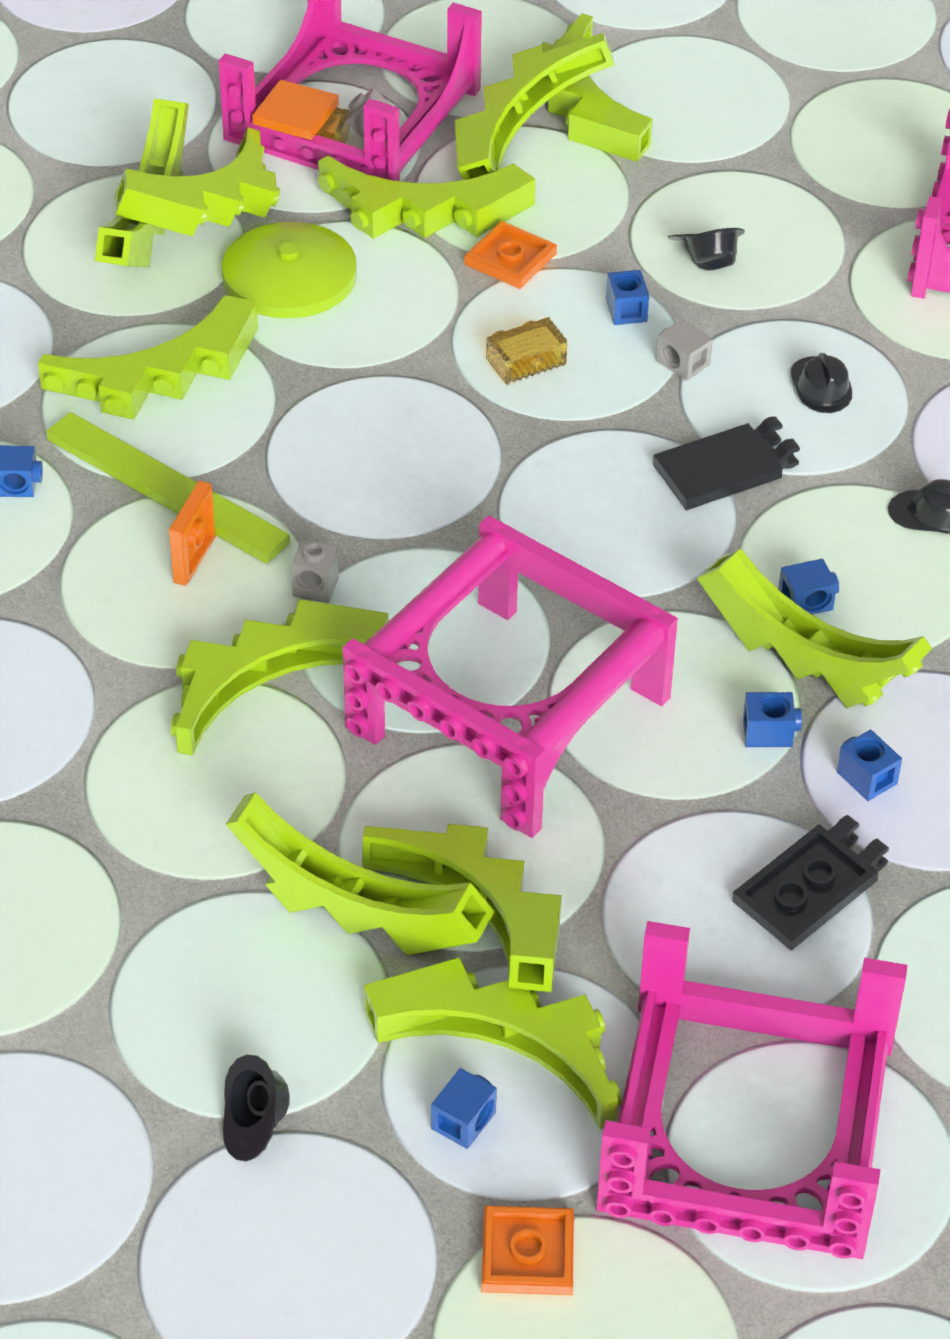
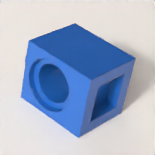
[606,269,649,325]
[0,445,43,497]
[778,558,839,615]
[743,692,802,747]
[837,729,902,801]
[431,1068,497,1149]

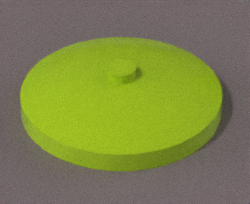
[222,222,357,318]

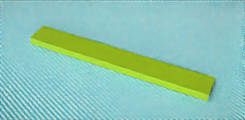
[46,412,290,564]

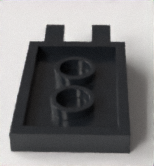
[653,416,800,510]
[732,815,889,951]

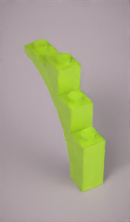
[541,13,653,162]
[455,33,614,180]
[94,98,189,268]
[115,127,280,237]
[318,156,536,239]
[38,295,258,420]
[697,548,932,708]
[171,599,389,755]
[226,792,495,956]
[362,824,562,992]
[363,957,622,1129]

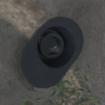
[668,228,745,271]
[791,353,852,413]
[888,479,950,534]
[223,1054,290,1162]

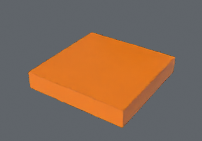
[252,79,339,140]
[464,221,557,289]
[169,481,216,586]
[481,1205,574,1295]

